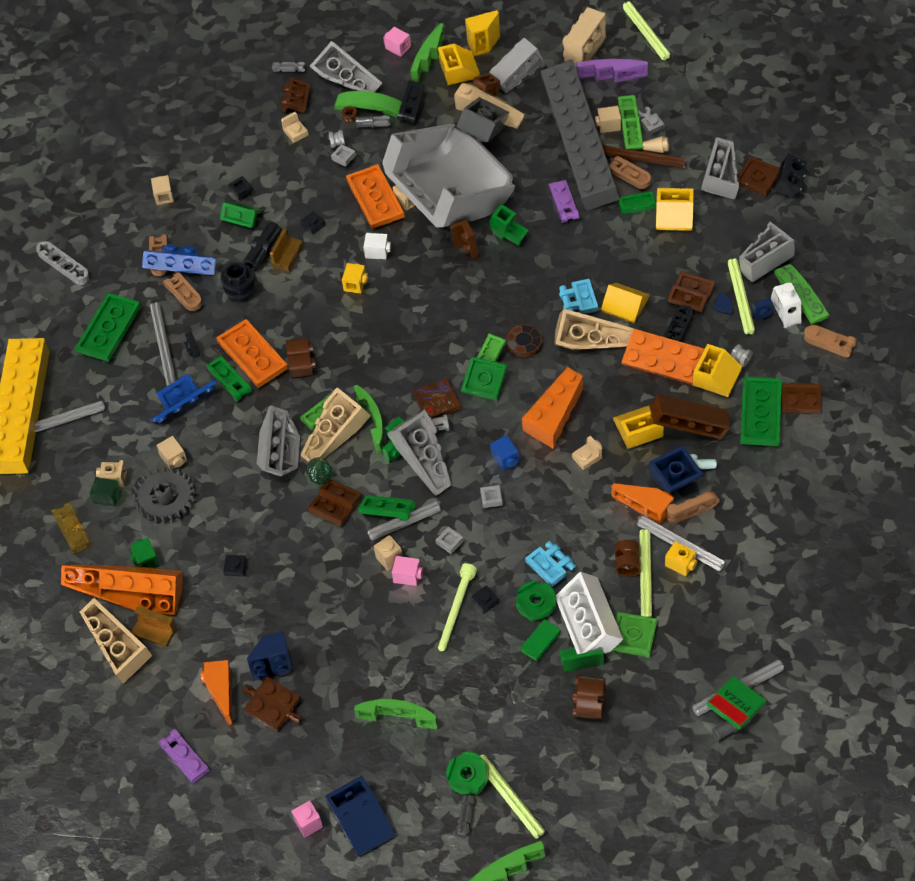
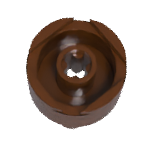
[572,675,606,719]

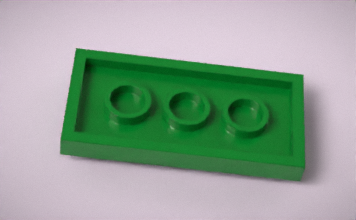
[75,293,141,362]
[740,377,782,446]

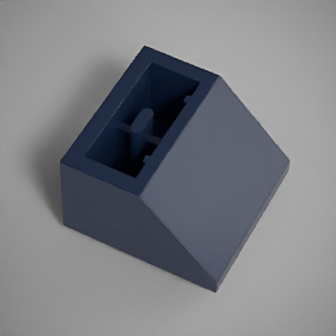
[247,631,293,681]

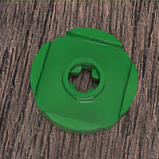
[516,581,556,622]
[446,752,489,795]

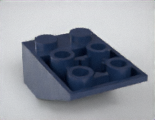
[325,775,396,857]

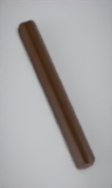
[602,145,687,168]

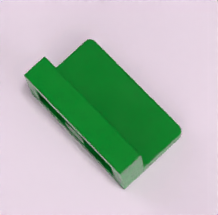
[220,201,263,228]
[559,648,604,672]

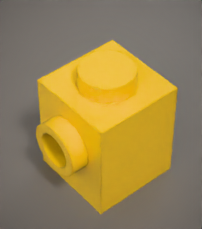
[342,263,368,294]
[665,541,697,576]

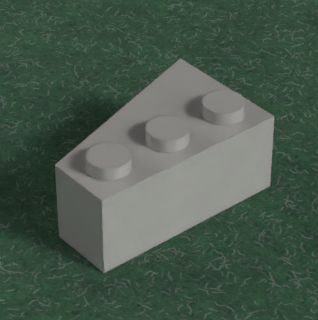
[489,38,547,93]

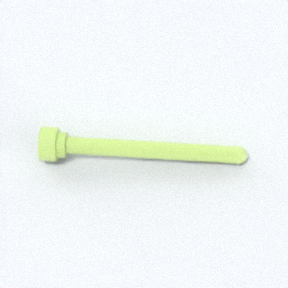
[438,563,477,652]

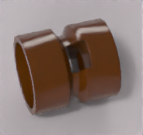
[615,540,641,577]

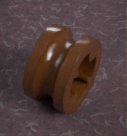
[342,106,358,123]

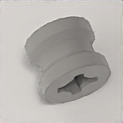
[329,130,345,149]
[731,344,753,368]

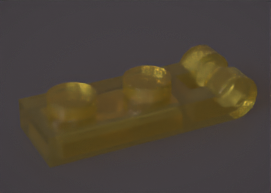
[51,502,91,554]

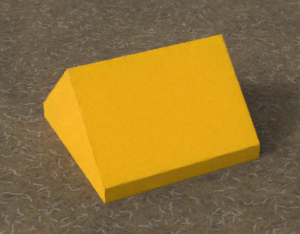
[601,283,650,324]

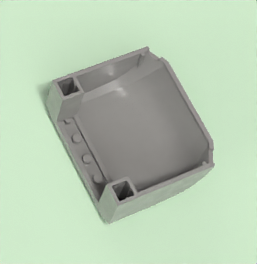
[382,124,515,227]

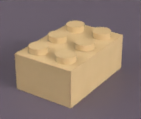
[562,7,606,68]

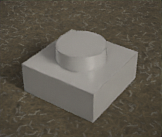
[331,144,356,167]
[480,485,502,508]
[436,527,464,554]

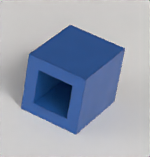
[490,435,519,470]

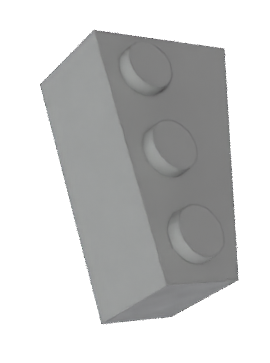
[701,137,739,200]
[739,222,795,282]

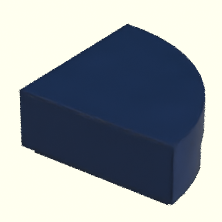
[714,293,733,315]

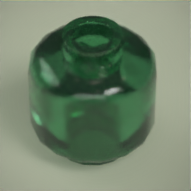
[306,457,332,485]

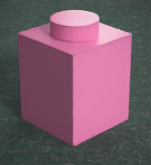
[384,27,411,57]
[392,556,423,586]
[291,801,323,838]

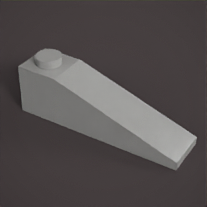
[310,41,383,92]

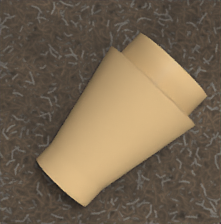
[643,136,669,153]

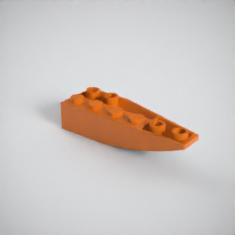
[61,565,183,615]

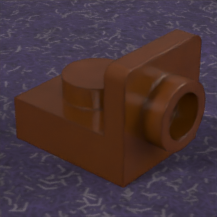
[473,73,501,96]

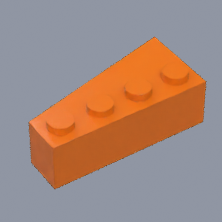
[522,367,583,449]

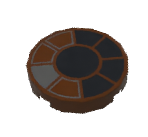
[506,324,542,358]

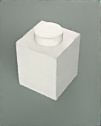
[363,233,391,259]

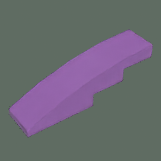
[576,59,648,82]

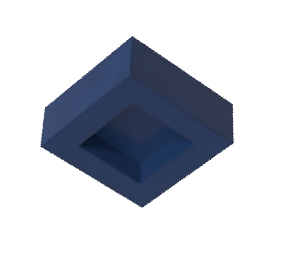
[752,297,773,320]

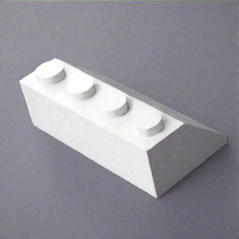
[556,572,623,654]

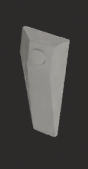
[387,410,451,496]

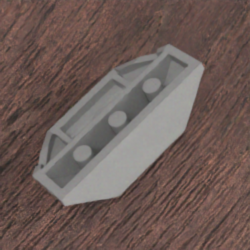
[257,406,300,476]

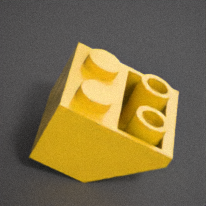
[465,10,500,56]
[438,44,480,85]
[656,188,693,231]
[693,344,742,397]
[613,406,664,449]

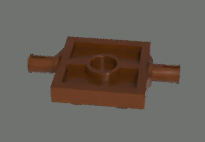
[242,677,303,732]

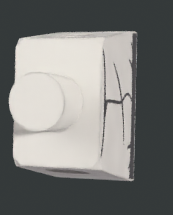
[771,282,801,328]

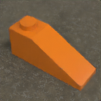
[611,484,674,525]
[201,660,232,725]

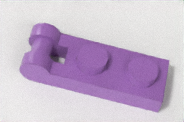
[549,180,579,223]
[158,729,209,784]

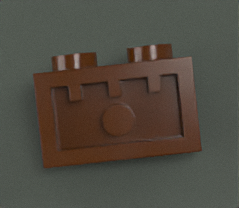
[280,77,310,113]
[450,220,479,259]
[781,383,821,414]

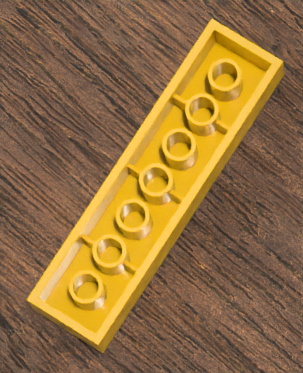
[0,338,50,474]

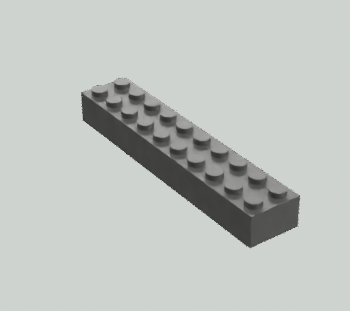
[540,59,620,211]

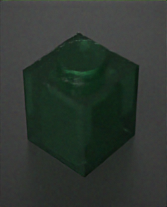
[90,477,122,507]

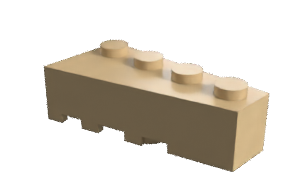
[80,598,152,684]

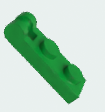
[206,356,252,402]
[358,495,416,521]

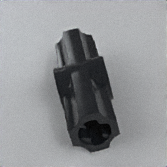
[243,222,282,271]

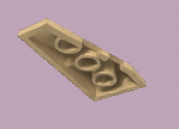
[454,83,525,129]
[555,309,635,349]
[300,387,371,467]

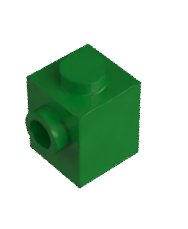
[129,538,160,568]

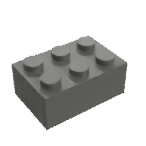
[456,97,510,142]

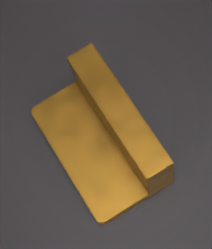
[270,228,303,272]
[131,606,177,647]

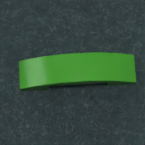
[334,91,402,118]
[353,385,384,455]
[354,699,438,729]

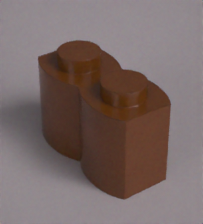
[286,337,316,378]

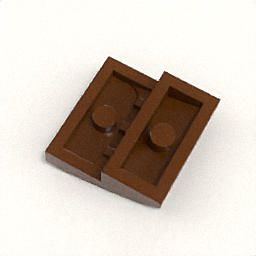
[667,271,716,313]
[308,478,362,526]

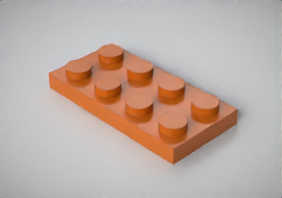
[346,164,405,229]
[216,319,288,388]
[621,329,704,385]

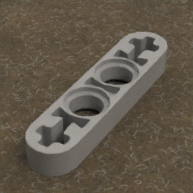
[36,241,90,285]

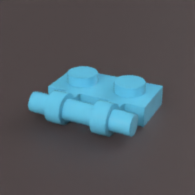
[559,279,598,314]
[525,541,577,587]

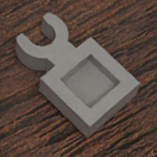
[638,107,664,135]

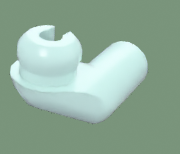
[690,454,717,469]

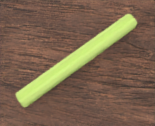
[623,1,670,60]
[728,258,755,335]
[640,529,652,618]
[480,754,545,839]

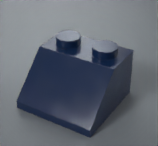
[649,445,704,493]

